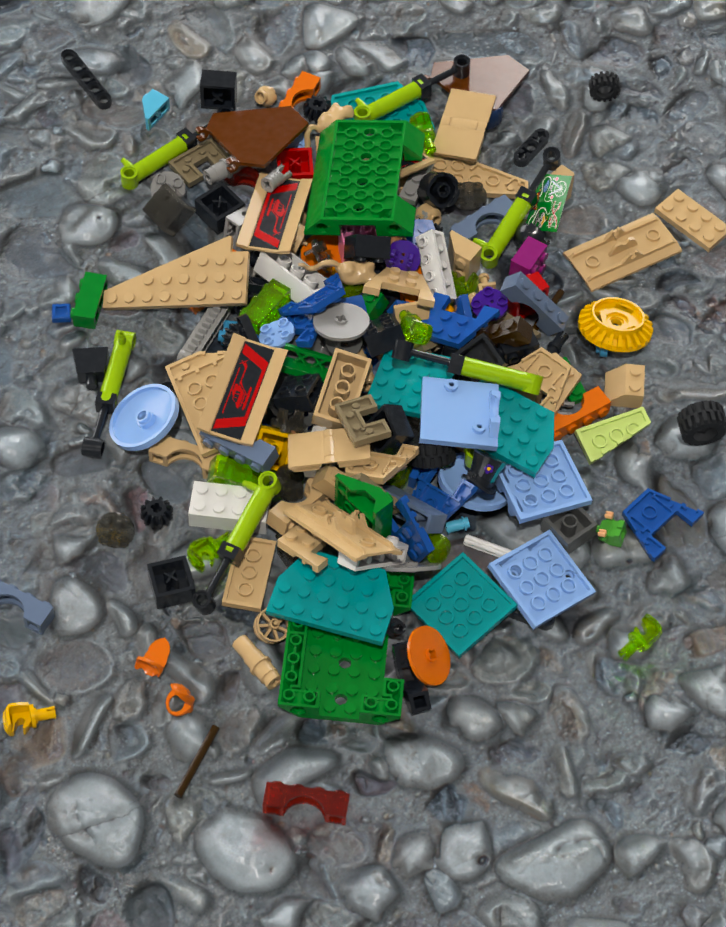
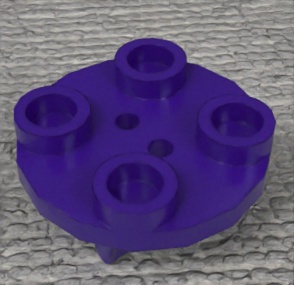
[385,240,421,272]
[471,286,508,321]

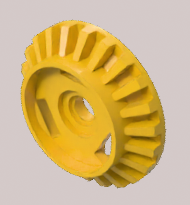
[578,297,653,352]

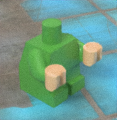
[596,511,627,547]

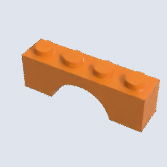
[278,71,321,108]
[554,386,611,441]

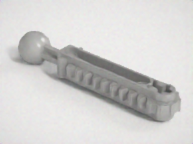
[177,273,251,361]

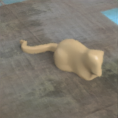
[304,103,354,148]
[298,260,377,286]

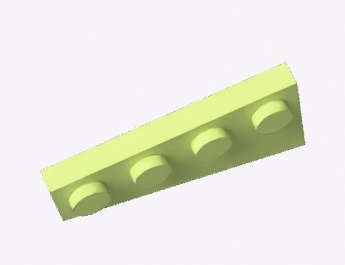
[574,407,651,465]

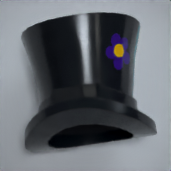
[461,449,507,495]

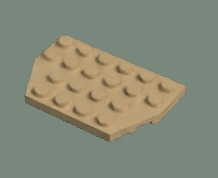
[165,351,267,458]

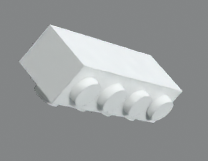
[416,229,457,303]
[337,535,409,571]

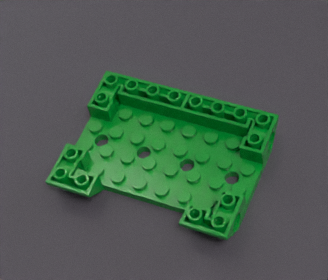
[304,120,425,237]
[278,571,415,725]

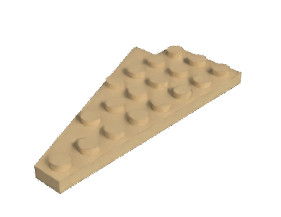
[398,142,528,199]
[103,236,250,310]

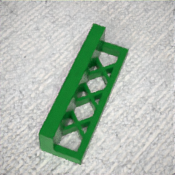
[281,343,333,383]

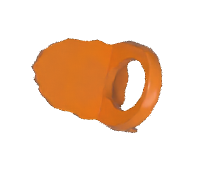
[134,637,170,677]
[165,683,195,717]

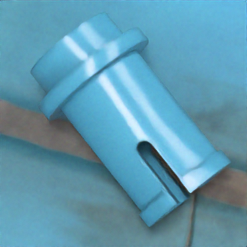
[445,516,470,534]

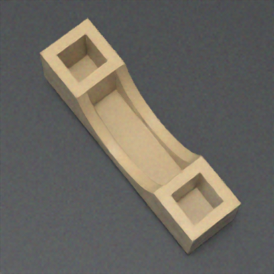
[148,435,229,484]
[266,477,332,535]

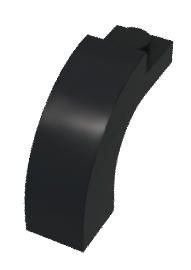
[392,641,432,714]

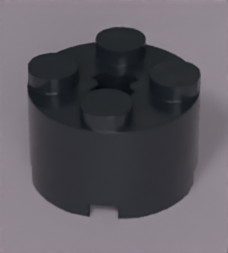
[417,171,460,208]

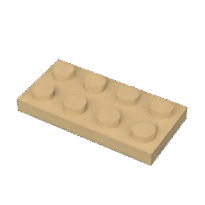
[654,189,726,252]
[222,537,277,612]

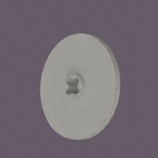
[313,303,370,341]
[382,562,442,573]

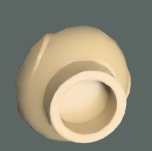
[254,86,277,107]

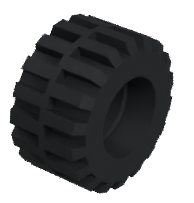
[677,400,726,446]
[408,432,456,469]

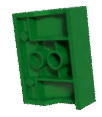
[335,473,393,538]

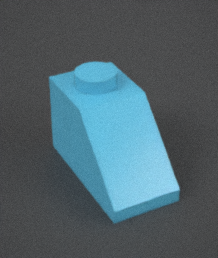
[142,89,170,130]

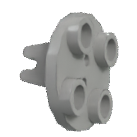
[151,171,186,207]

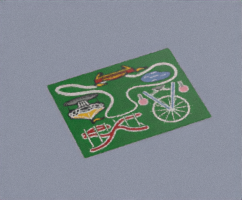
[526,174,572,232]

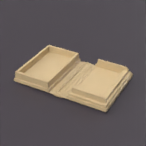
[431,88,497,162]
[288,428,371,472]

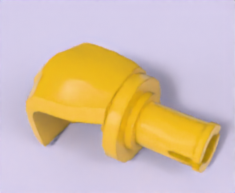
[2,702,56,736]

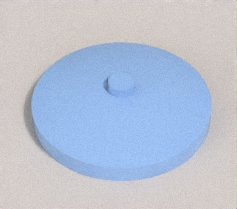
[109,384,179,451]
[438,452,507,512]

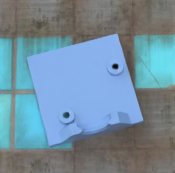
[419,376,501,451]
[496,440,592,524]
[487,530,596,630]

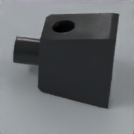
[72,347,109,390]

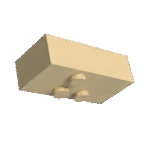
[311,348,372,429]

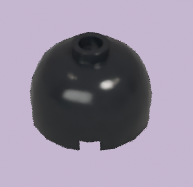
[514,219,550,250]

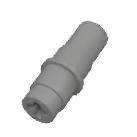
[203,156,248,185]

